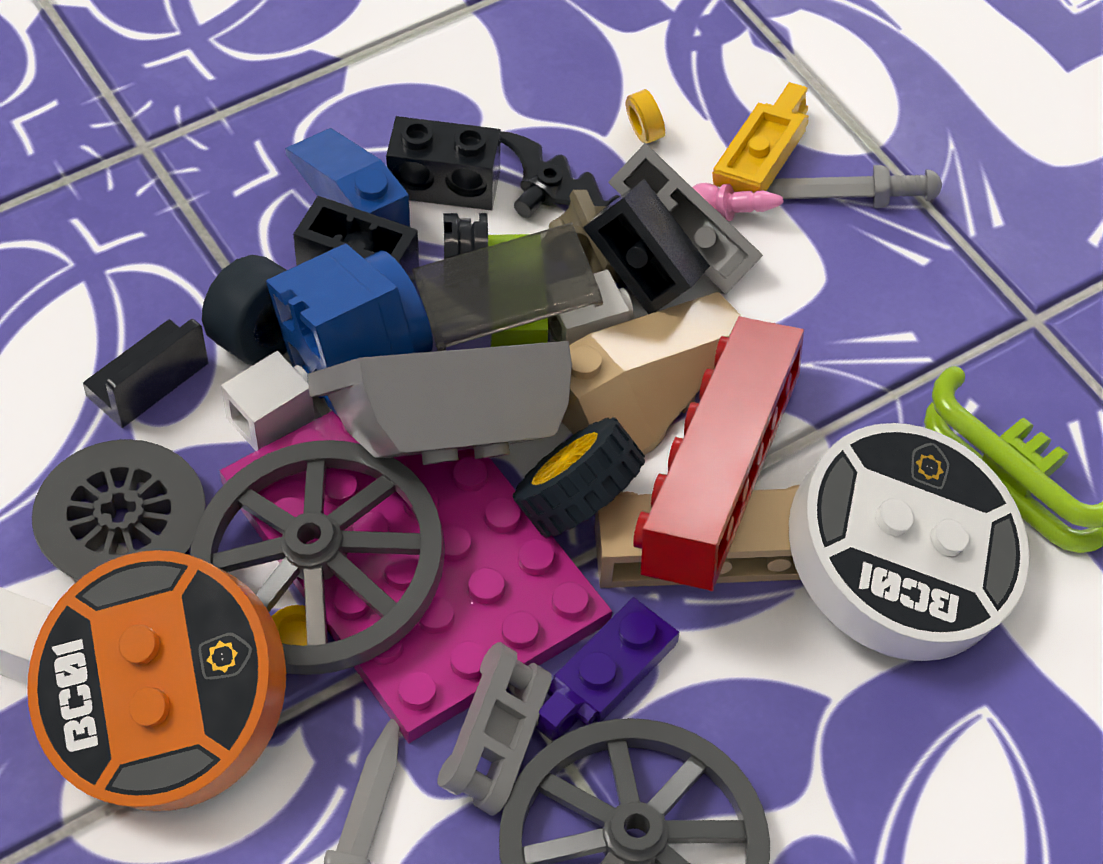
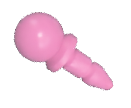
[693,183,783,221]

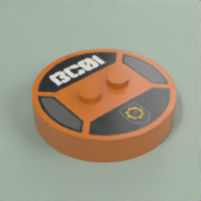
[27,550,286,811]

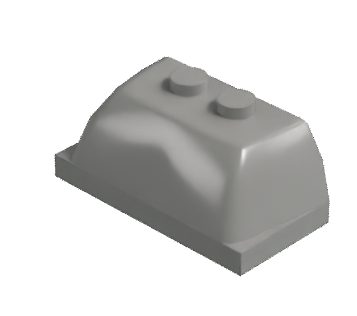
[307,341,572,465]

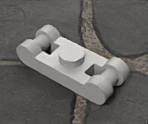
[437,642,552,816]

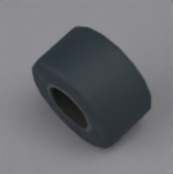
[201,255,288,365]

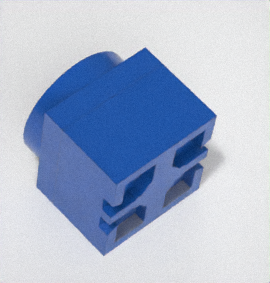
[266,243,433,417]

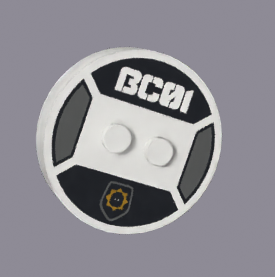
[789,423,1029,661]

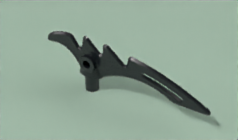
[501,131,620,218]

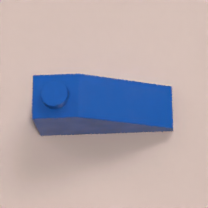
[285,128,410,227]

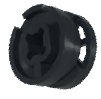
[443,213,489,290]

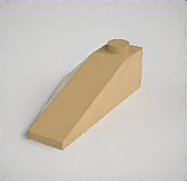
[562,292,742,455]

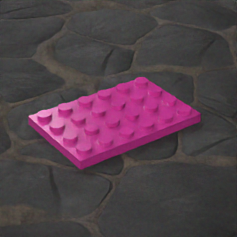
[219,411,612,744]

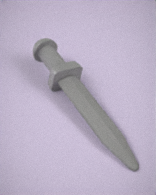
[767,165,942,208]
[324,719,400,864]

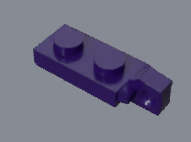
[536,597,680,742]

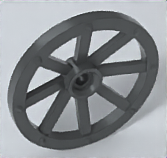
[190,440,445,675]
[499,718,770,864]

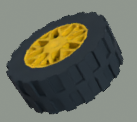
[513,417,645,537]

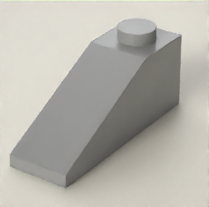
[608,143,763,294]

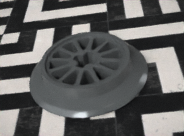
[32,439,206,580]

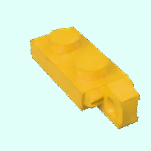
[712,82,809,193]

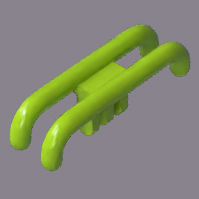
[924,366,1103,553]

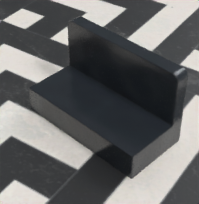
[83,319,209,428]

